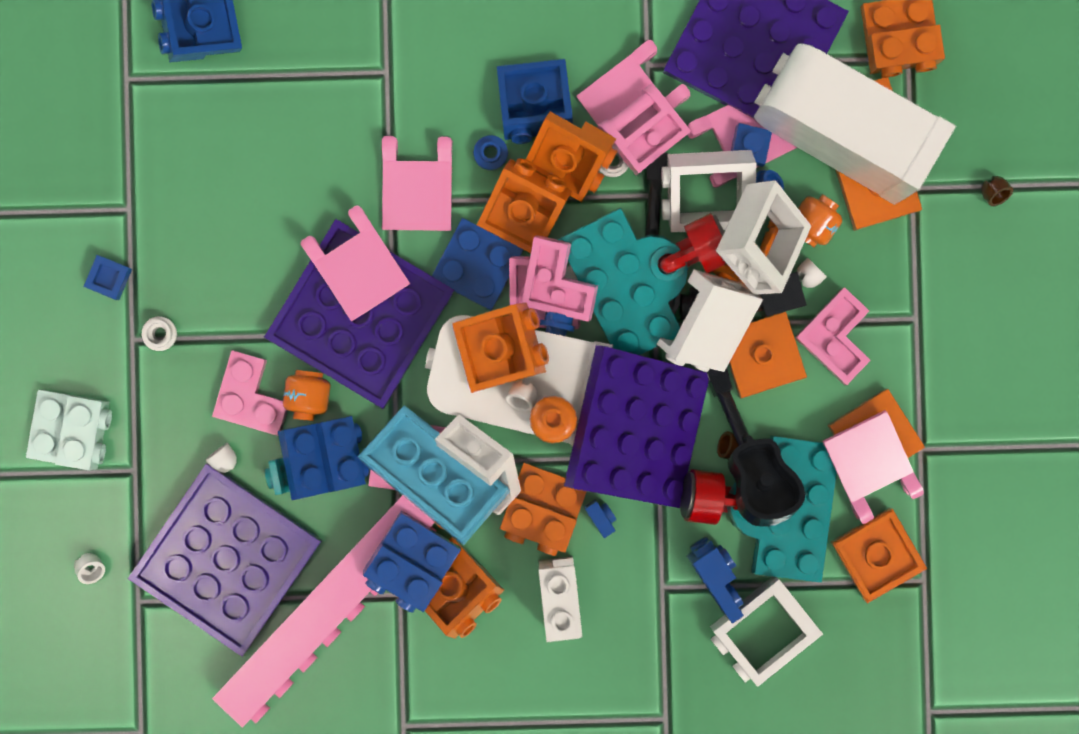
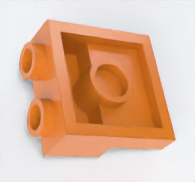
[860,0,945,78]
[526,111,618,202]
[477,158,572,253]
[452,302,549,393]
[500,462,587,556]
[425,537,504,639]

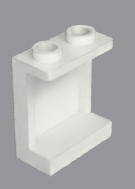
[657,269,763,372]
[435,414,521,515]
[539,556,582,642]

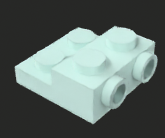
[26,390,112,471]

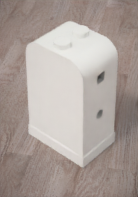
[754,44,956,205]
[425,315,613,446]

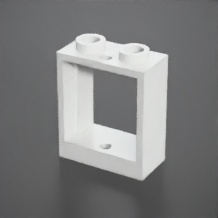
[661,150,757,232]
[716,180,811,295]
[710,577,823,687]

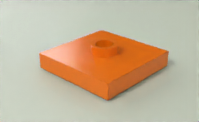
[836,170,922,231]
[729,312,807,398]
[828,389,925,458]
[831,508,927,604]

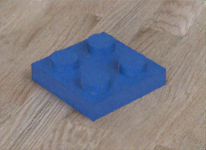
[432,218,524,311]

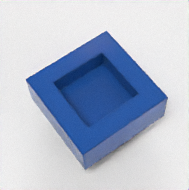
[731,123,772,167]
[83,255,132,301]
[584,499,617,538]

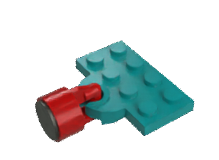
[558,207,727,355]
[680,436,837,583]

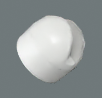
[797,257,827,288]
[506,380,538,411]
[206,443,237,473]
[74,553,105,584]

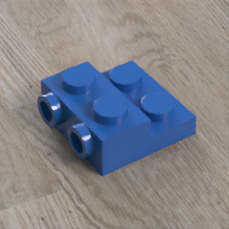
[151,0,242,63]
[497,59,573,144]
[278,416,369,500]
[363,511,461,613]
[686,537,744,624]

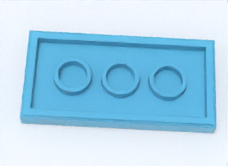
[358,405,510,545]

